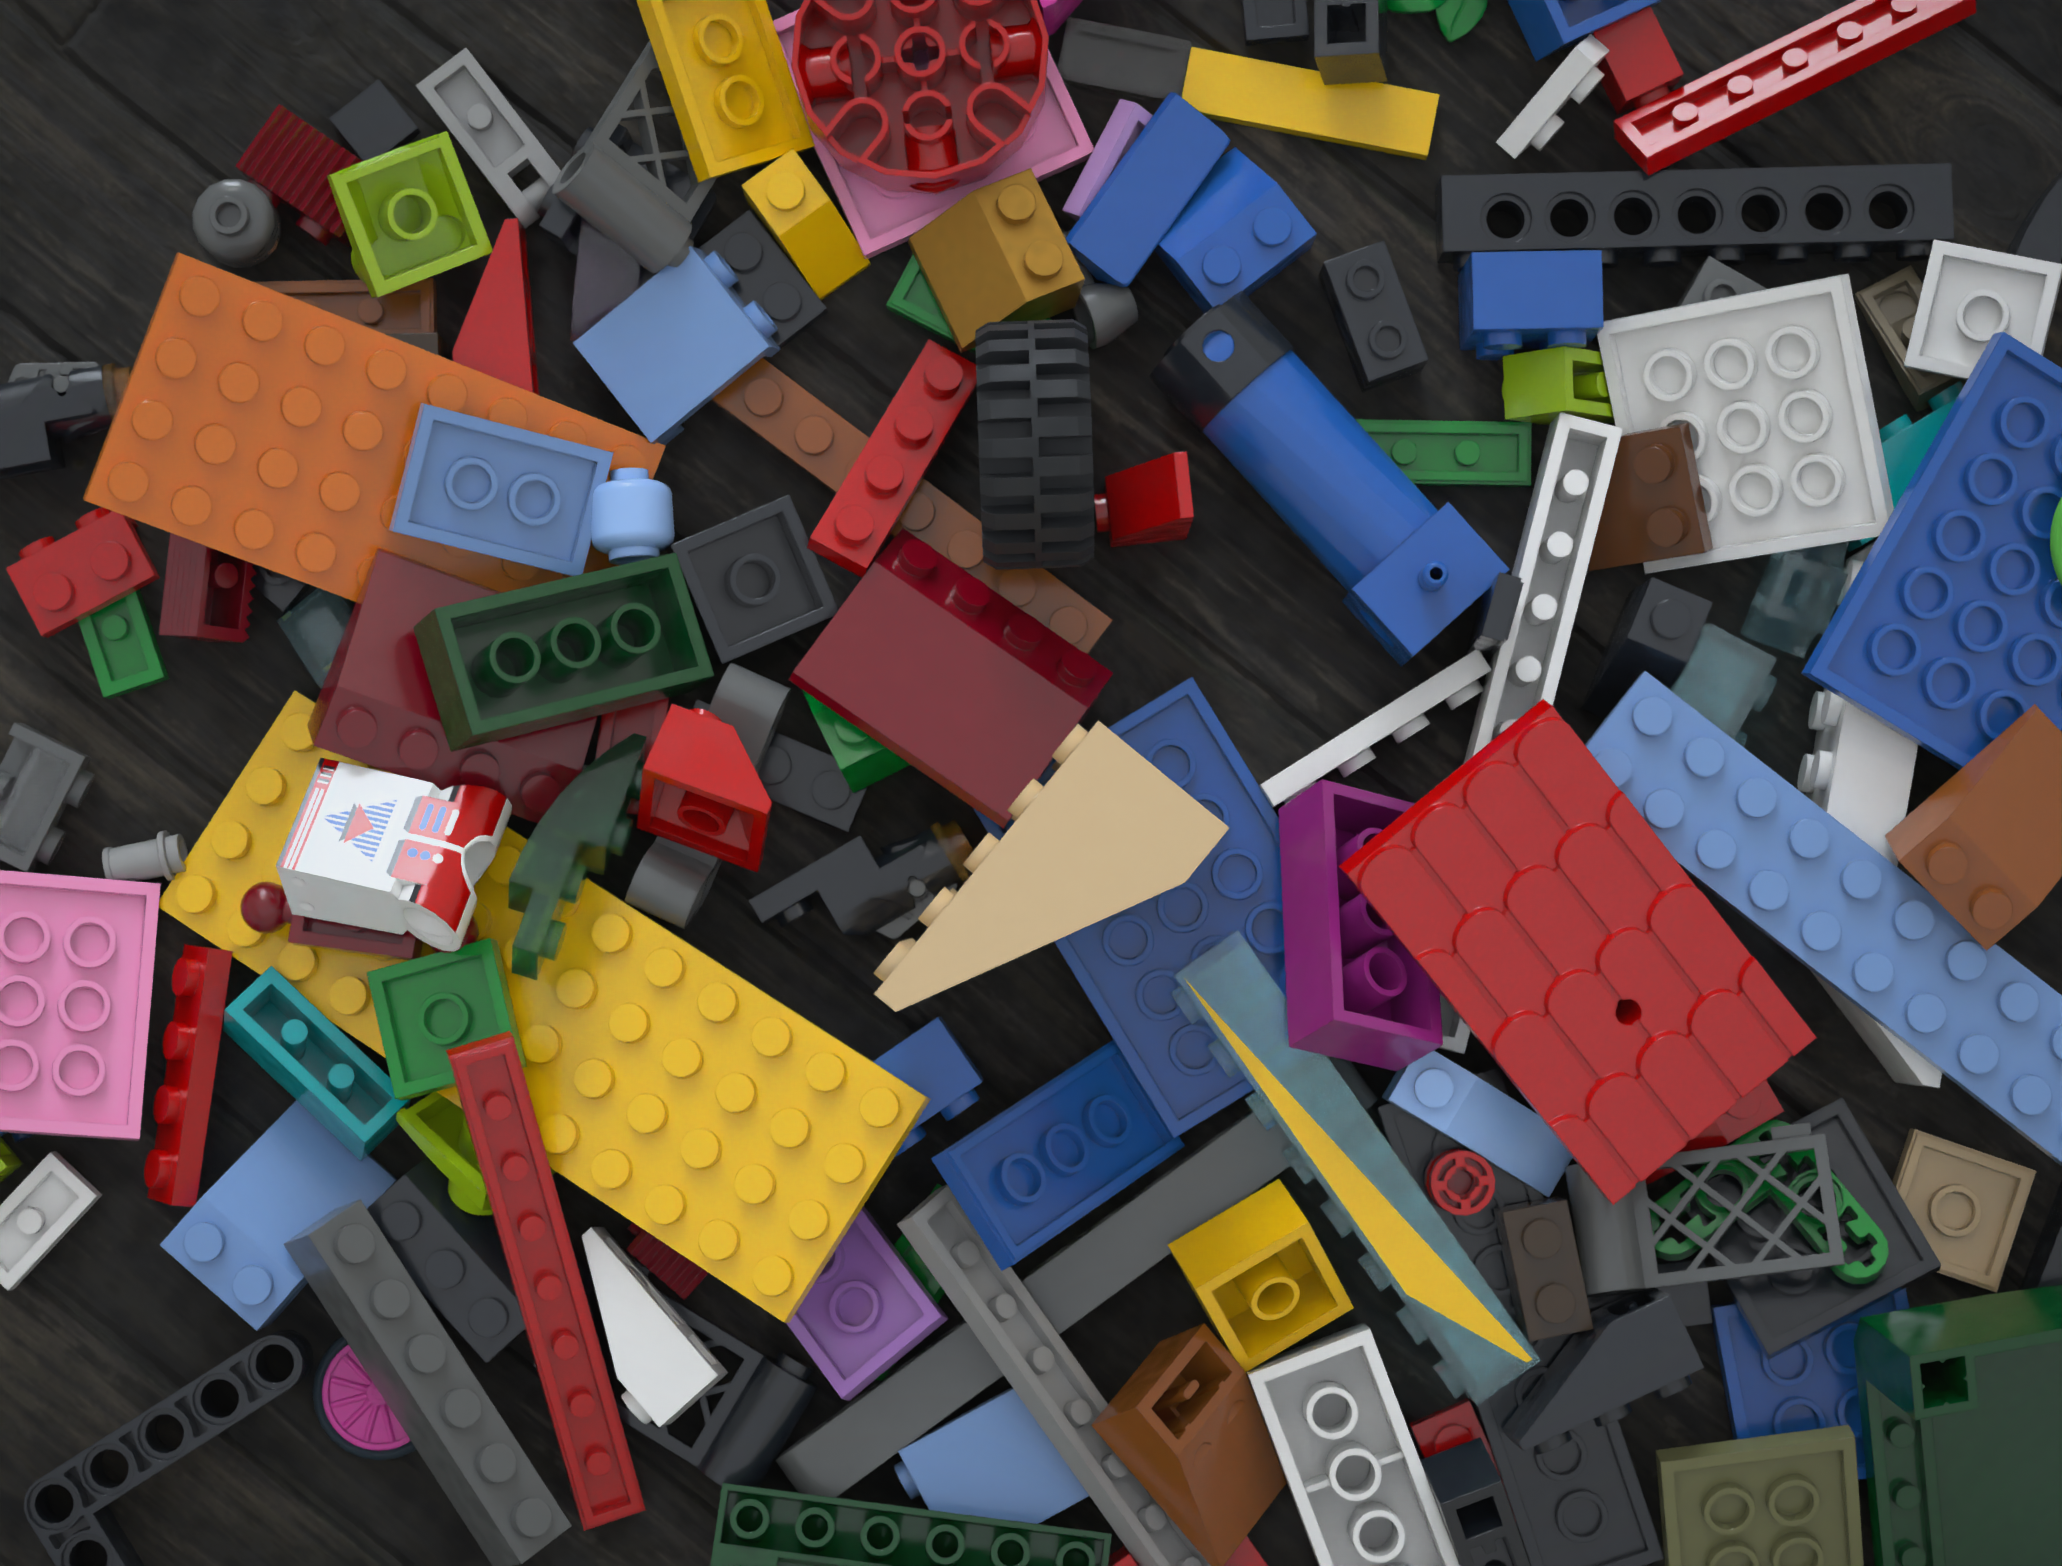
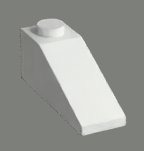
[582,1227,728,1428]

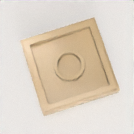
[1892,1129,2036,1293]

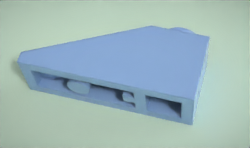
[1381,1051,1573,1197]

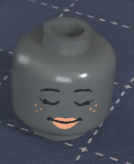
[192,179,282,268]

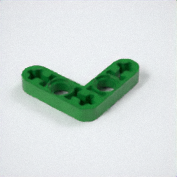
[1650,1120,1889,1284]

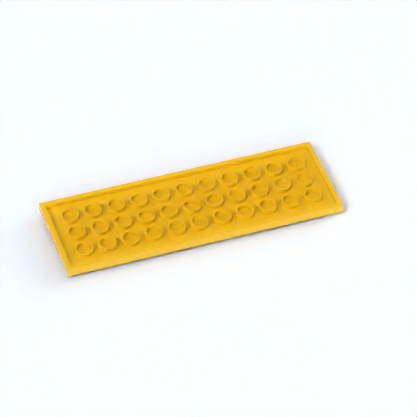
[159,690,931,1323]

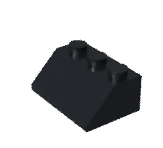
[367,1157,590,1363]

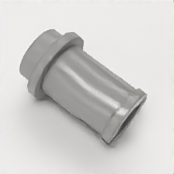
[102,830,188,882]

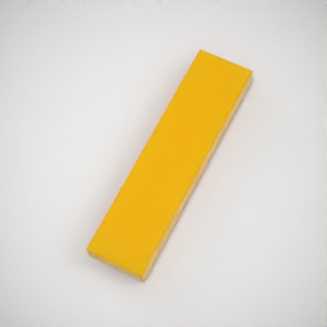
[1182,47,1439,160]

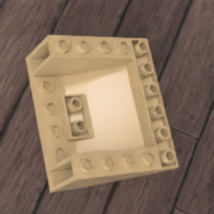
[873,720,1229,1012]

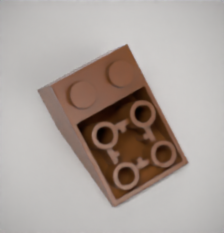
[1091,1323,1287,1566]

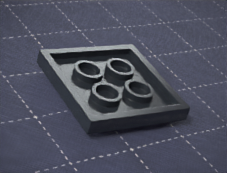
[1672,1098,1941,1360]

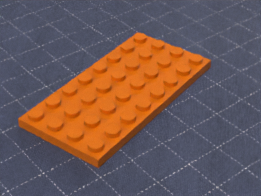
[83,252,666,602]

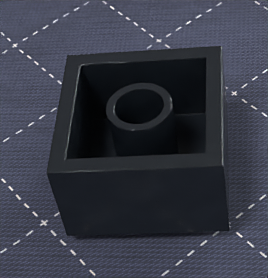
[666,495,839,666]

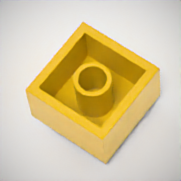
[1168,1179,1354,1372]

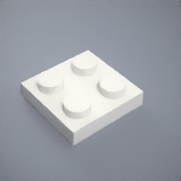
[1904,239,2062,380]

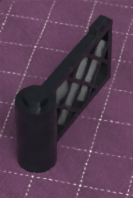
[533,1256,818,1488]

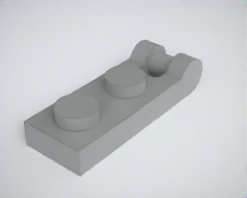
[416,48,561,229]

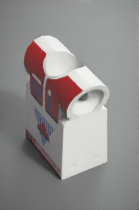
[276,758,512,952]

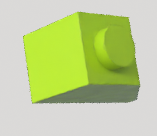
[1502,346,1615,425]

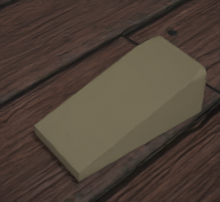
[1854,265,1967,412]

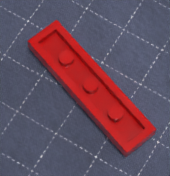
[807,339,977,578]
[144,944,233,1207]

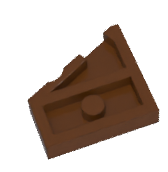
[1588,423,1713,571]

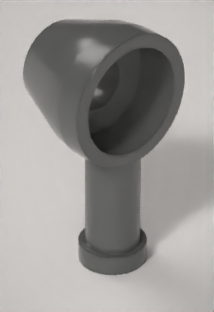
[1063,231,1138,349]

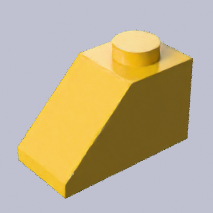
[741,148,871,300]

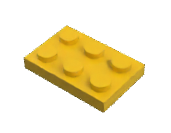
[636,0,815,183]

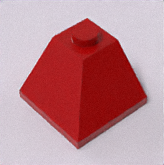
[637,704,772,873]

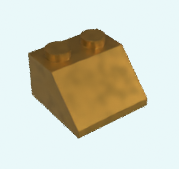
[908,168,1085,353]

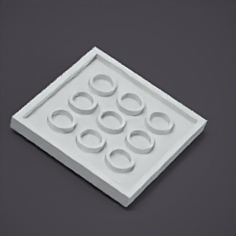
[1597,273,1894,574]

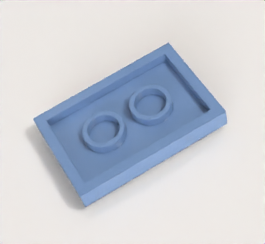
[389,403,613,576]

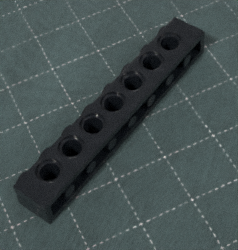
[1435,163,1954,272]

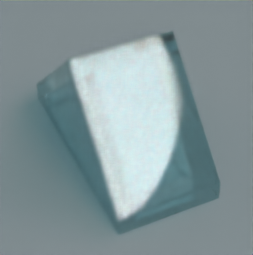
[277,588,352,689]

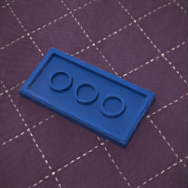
[931,1040,1185,1271]

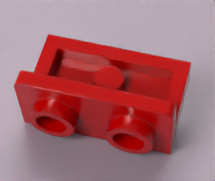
[6,507,160,638]

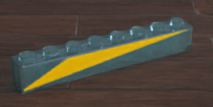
[1170,930,1541,1406]

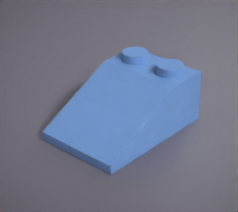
[160,1100,398,1331]

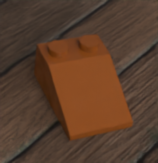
[1885,704,2062,951]

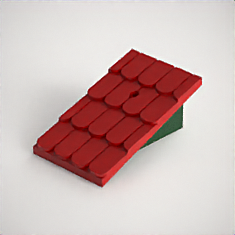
[1339,699,1817,1205]

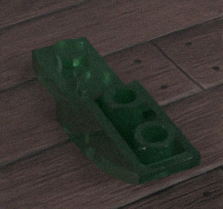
[508,733,647,980]

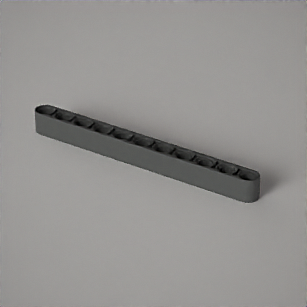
[775,1056,1379,1498]

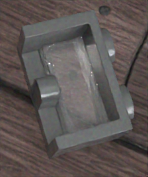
[0,722,95,872]

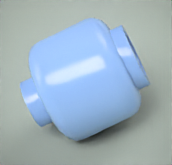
[591,468,674,565]

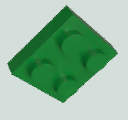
[367,938,527,1101]

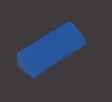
[1065,92,1230,288]

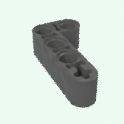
[625,663,791,929]

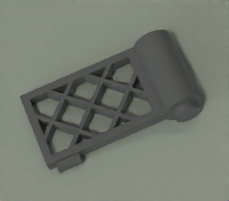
[552,40,717,273]
[1565,1122,1845,1297]

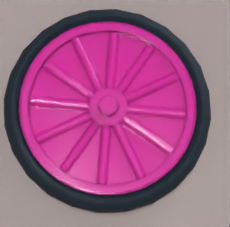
[312,1336,416,1460]

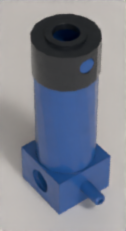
[1149,291,1510,667]

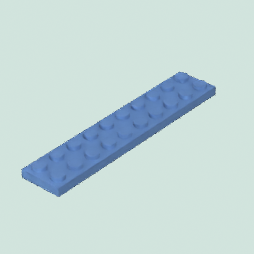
[1585,671,2062,1166]

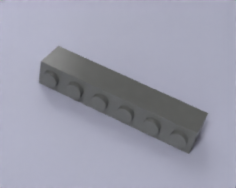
[283,1199,572,1566]

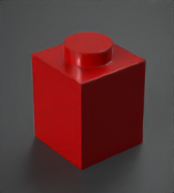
[1592,6,1684,115]

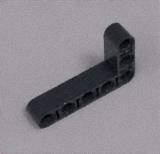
[24,1330,314,1566]

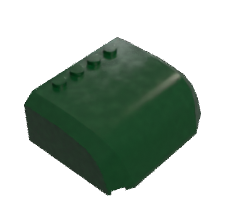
[1854,1285,2062,1566]

